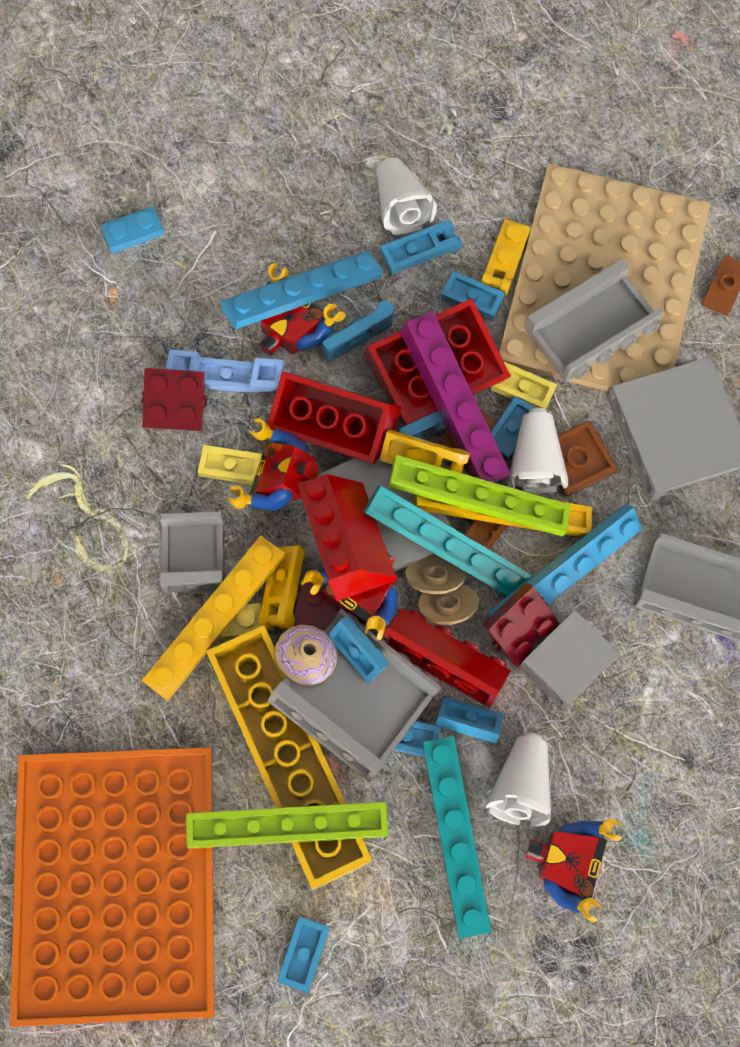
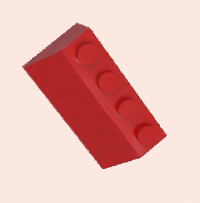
[267,371,402,464]
[298,474,397,601]
[384,608,511,708]

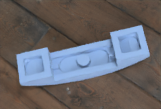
[166,349,285,392]

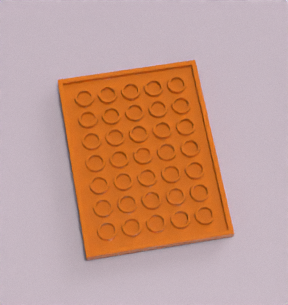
[10,747,215,1027]

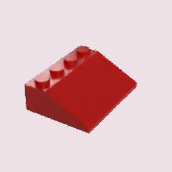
[364,298,511,426]

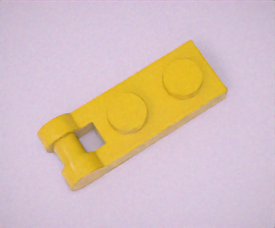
[481,219,531,296]
[380,429,470,474]
[259,545,305,630]

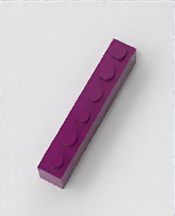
[400,311,511,483]

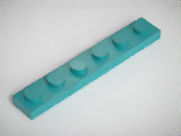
[363,485,533,596]
[422,736,491,939]

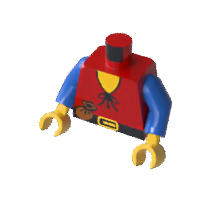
[259,263,345,356]
[228,418,318,511]
[301,554,398,640]
[525,819,623,922]

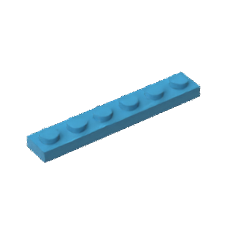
[220,251,383,330]
[488,503,642,616]

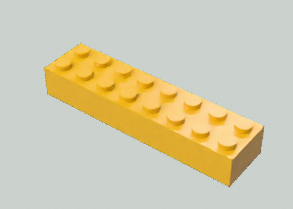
[206,625,372,891]

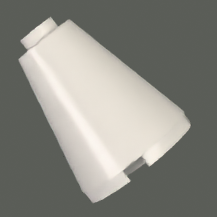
[376,158,437,236]
[508,408,568,494]
[486,733,551,827]

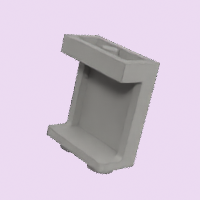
[160,508,224,593]
[520,610,620,711]

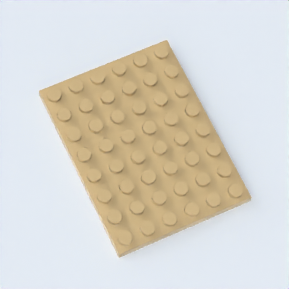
[499,163,711,392]

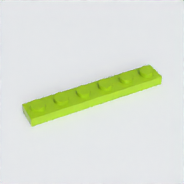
[388,455,571,537]
[186,802,388,849]

